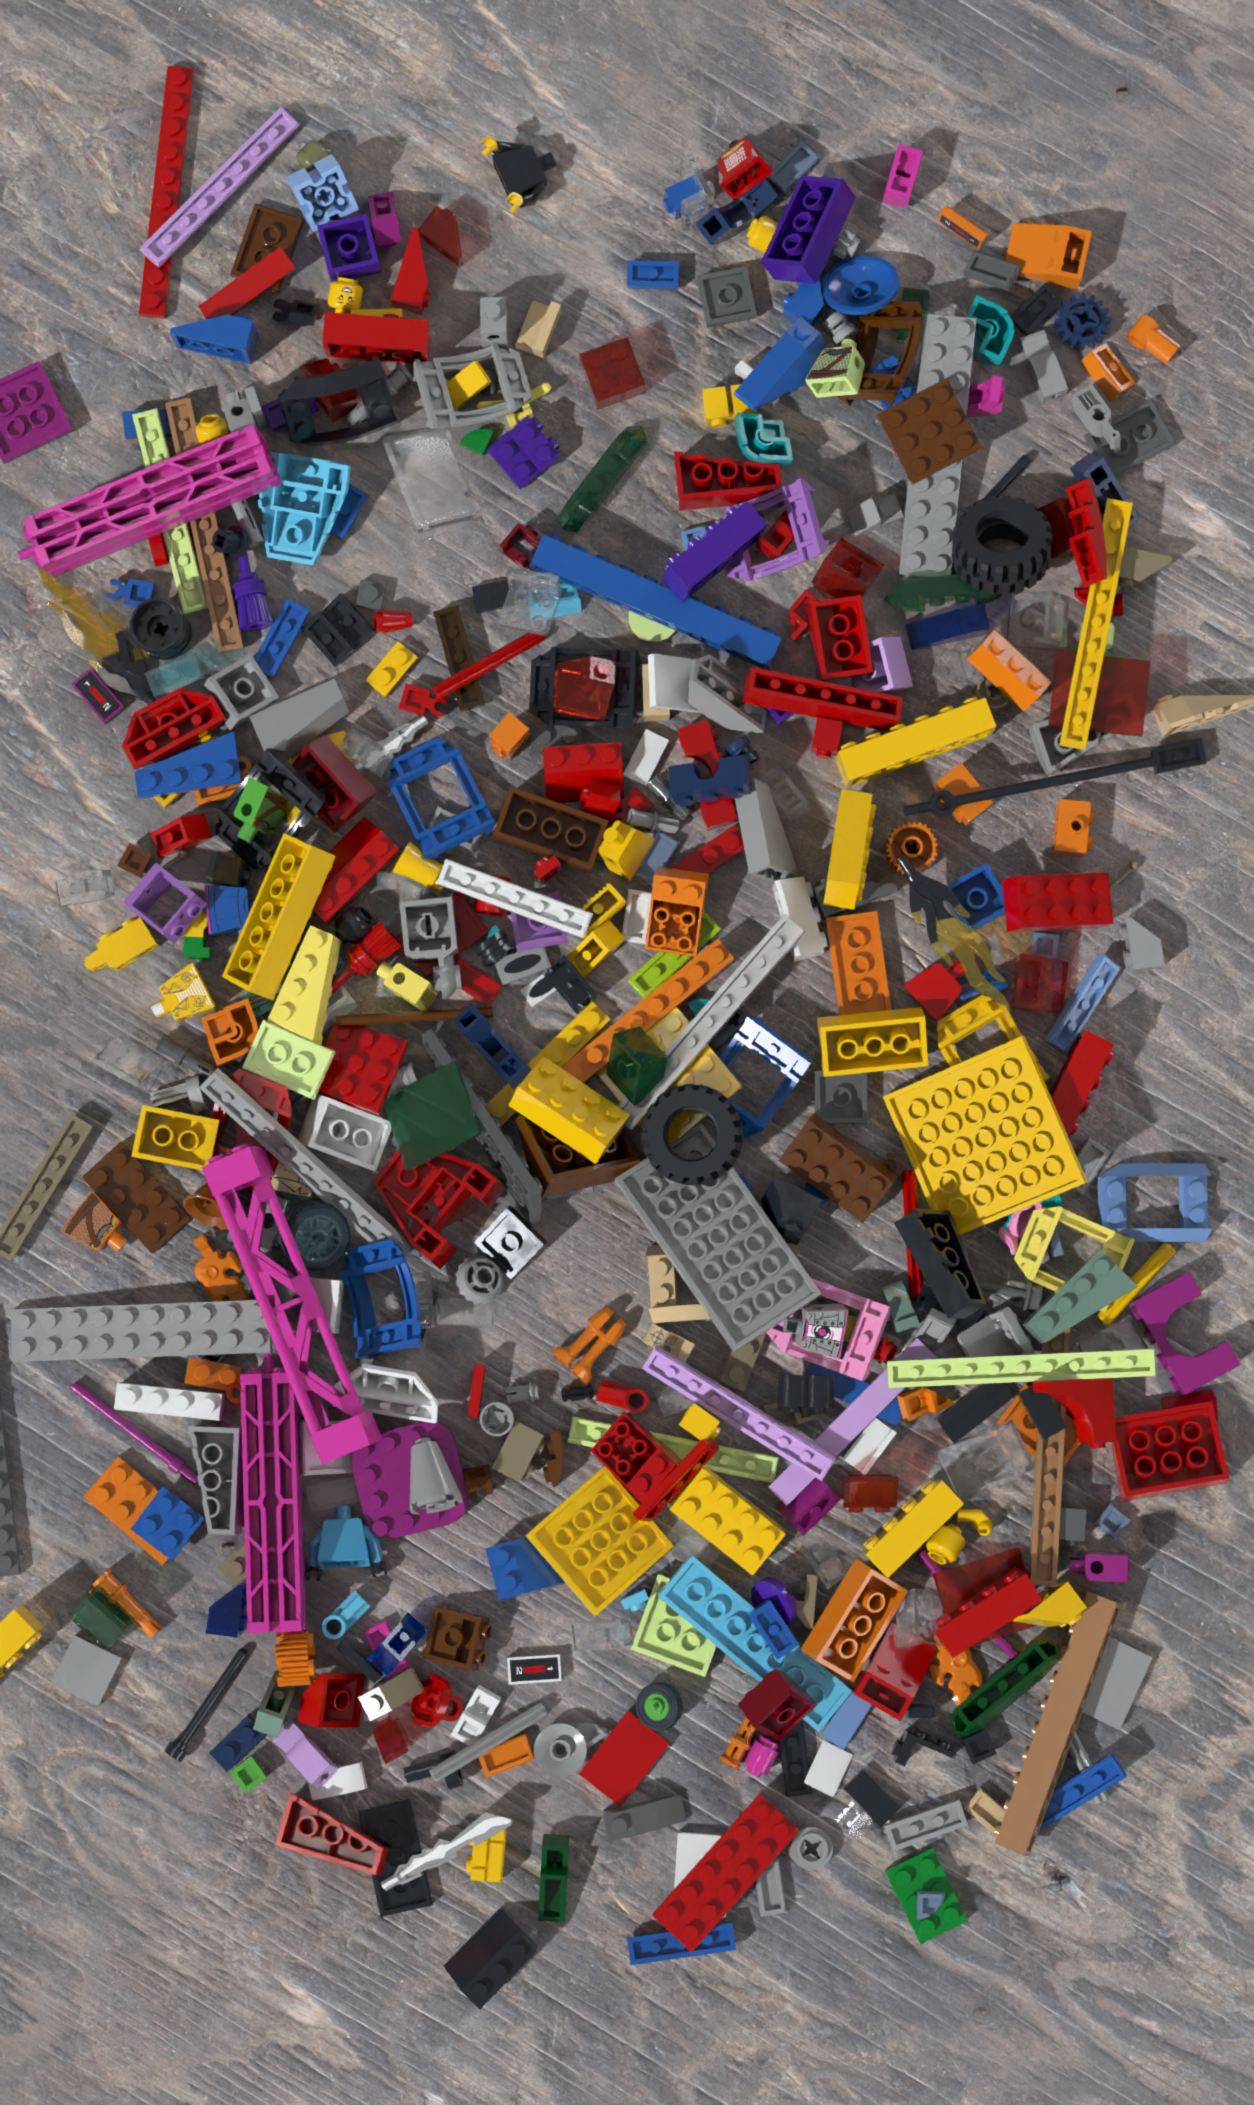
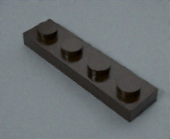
[433,605,485,712]

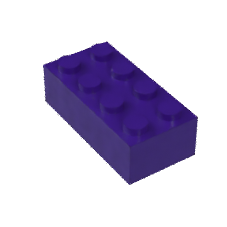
[761,176,856,284]
[662,501,767,603]

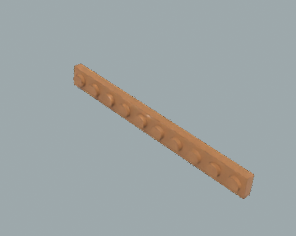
[165,398,244,654]
[1029,1328,1070,1586]

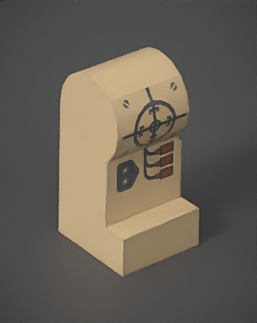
[642,1323,695,1363]

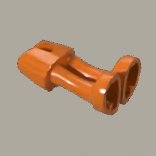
[551,1306,627,1385]

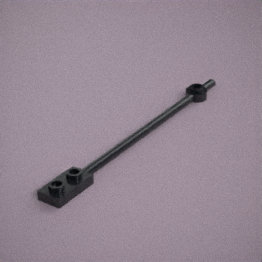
[903,738,1207,817]

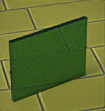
[384,1061,482,1172]

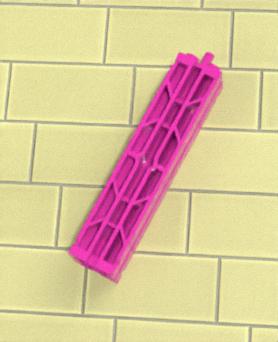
[18,424,282,577]
[240,1353,307,1633]

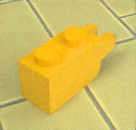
[83,917,160,972]

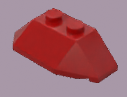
[122,688,226,769]

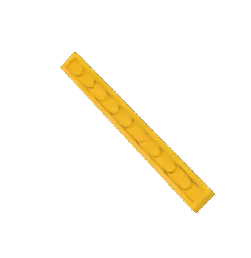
[1059,498,1133,750]

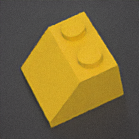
[1013,1582,1087,1627]

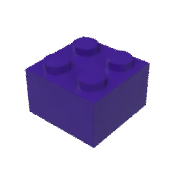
[317,214,381,282]

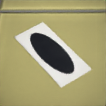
[520,972,556,1007]

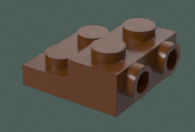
[423,1606,492,1671]

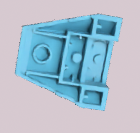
[258,451,351,565]

